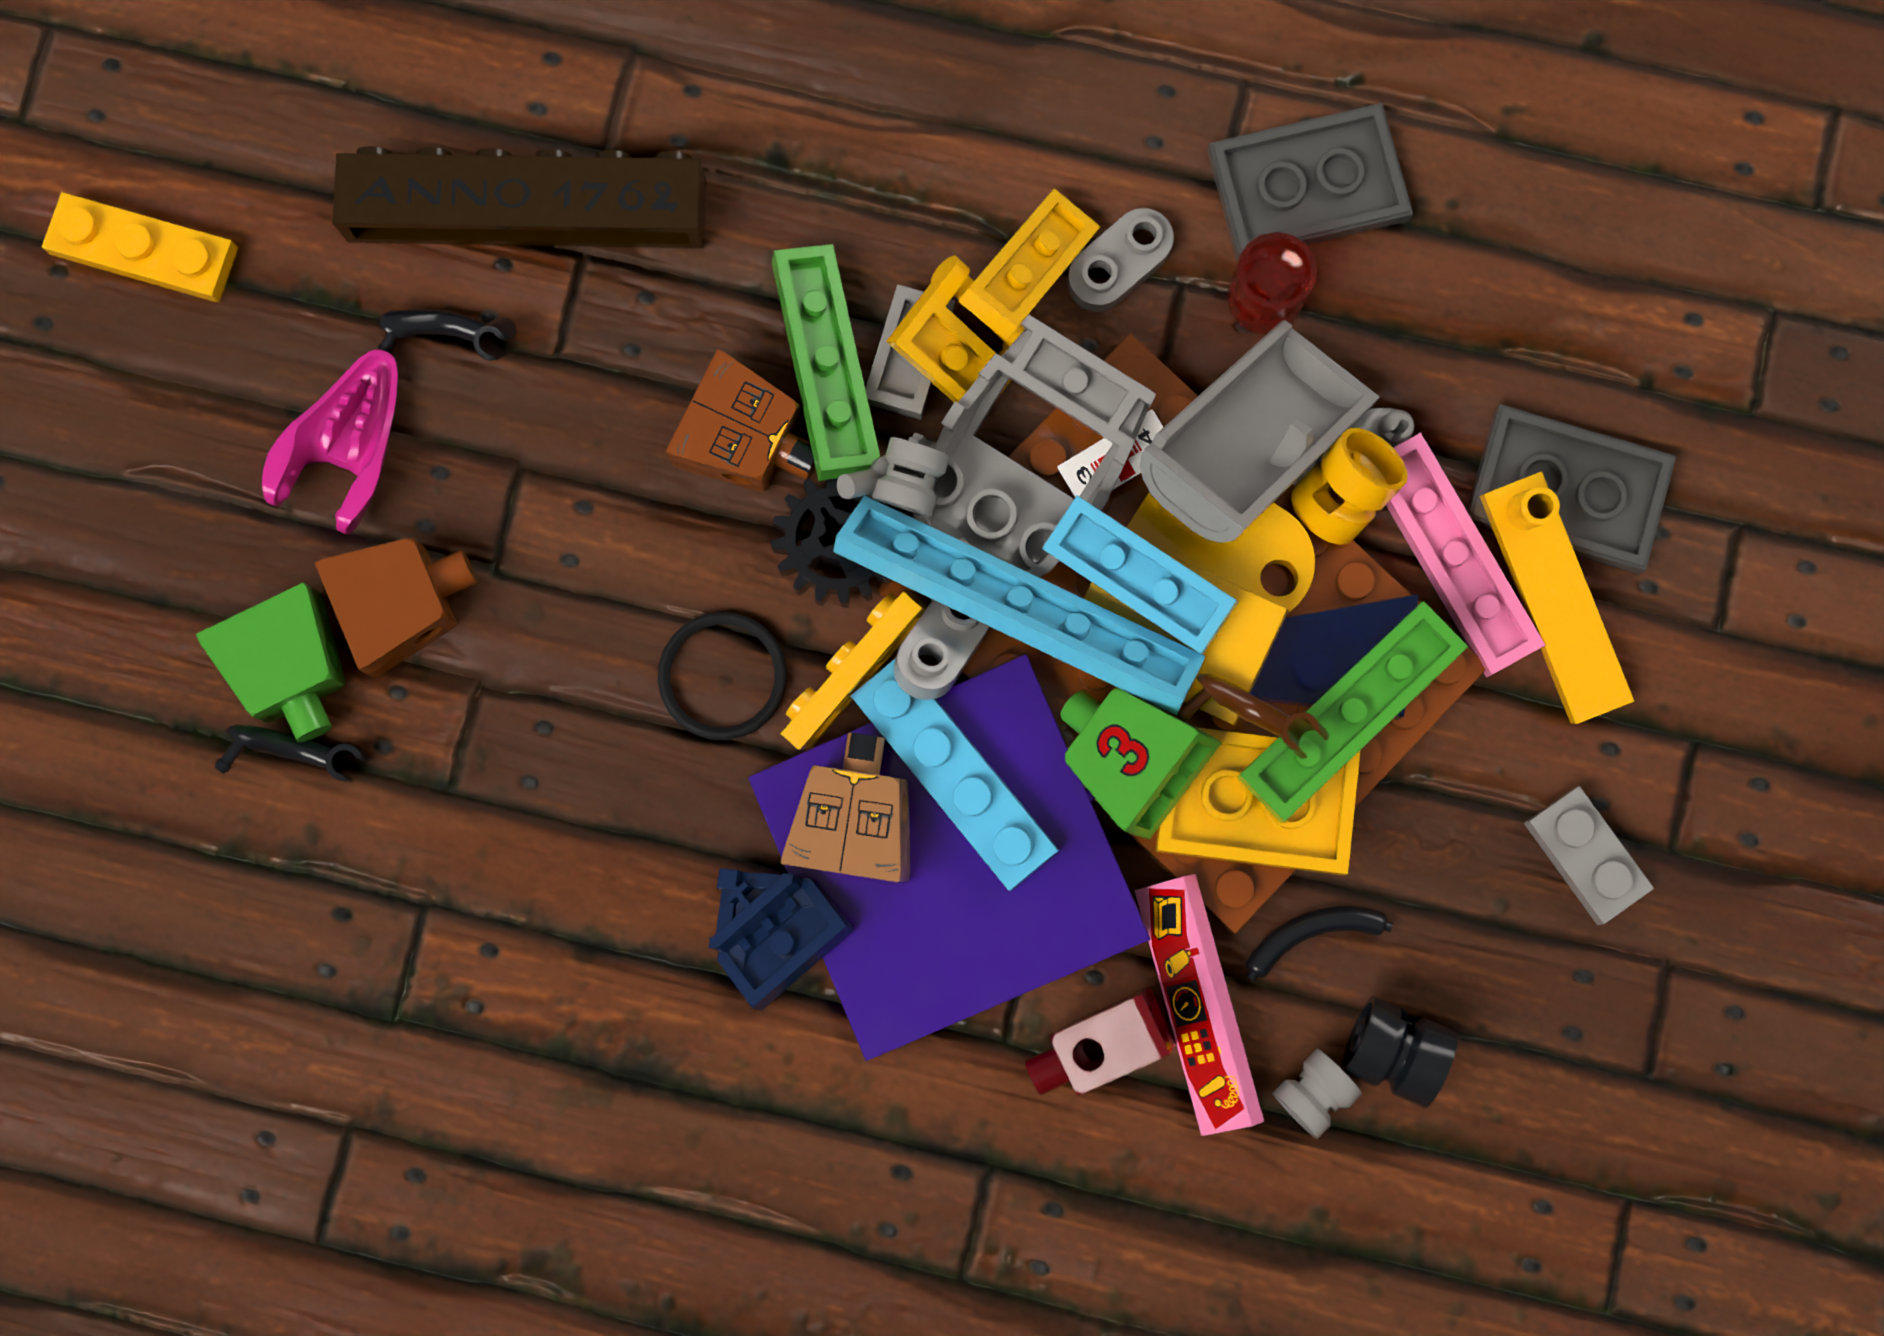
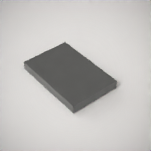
[1207,103,1413,262]
[1467,404,1676,575]

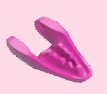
[262,349,398,534]

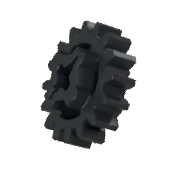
[771,479,898,608]

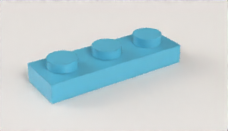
[1042,496,1239,655]

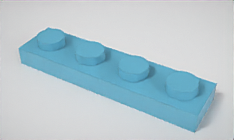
[851,658,1060,891]

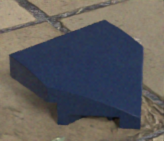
[709,869,855,1011]

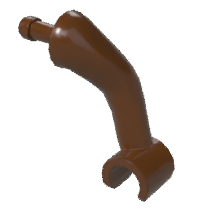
[1178,674,1329,759]

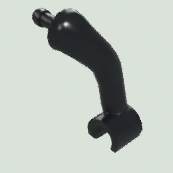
[377,309,517,361]
[214,724,368,783]

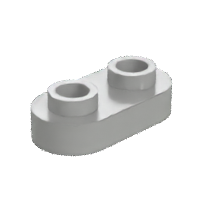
[1068,208,1174,312]
[893,600,989,700]

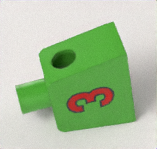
[1061,687,1221,840]

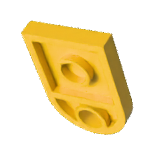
[1127,491,1315,615]

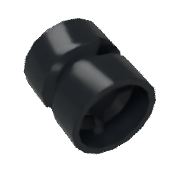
[1341,996,1458,1108]

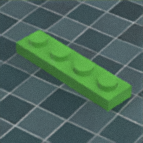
[772,244,880,481]
[1237,601,1468,824]

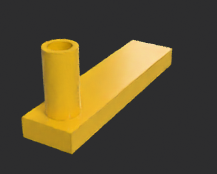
[1479,471,1634,724]

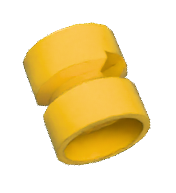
[1291,428,1408,545]

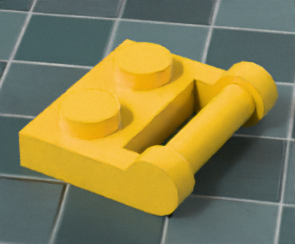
[886,255,1024,403]

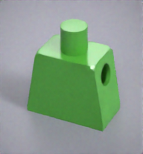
[196,582,345,742]

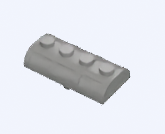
[1140,320,1380,543]

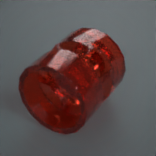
[1227,232,1317,334]

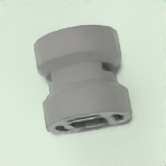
[872,437,950,517]
[1272,1049,1362,1139]

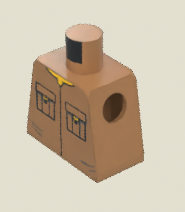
[781,732,910,883]

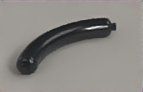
[1246,906,1393,982]

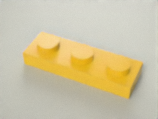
[958,188,1101,341]
[42,192,238,303]
[781,591,928,750]

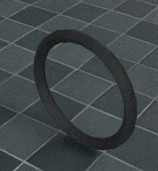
[658,612,787,740]

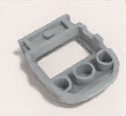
[913,315,1156,578]

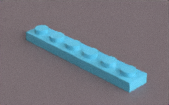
[833,496,1206,715]

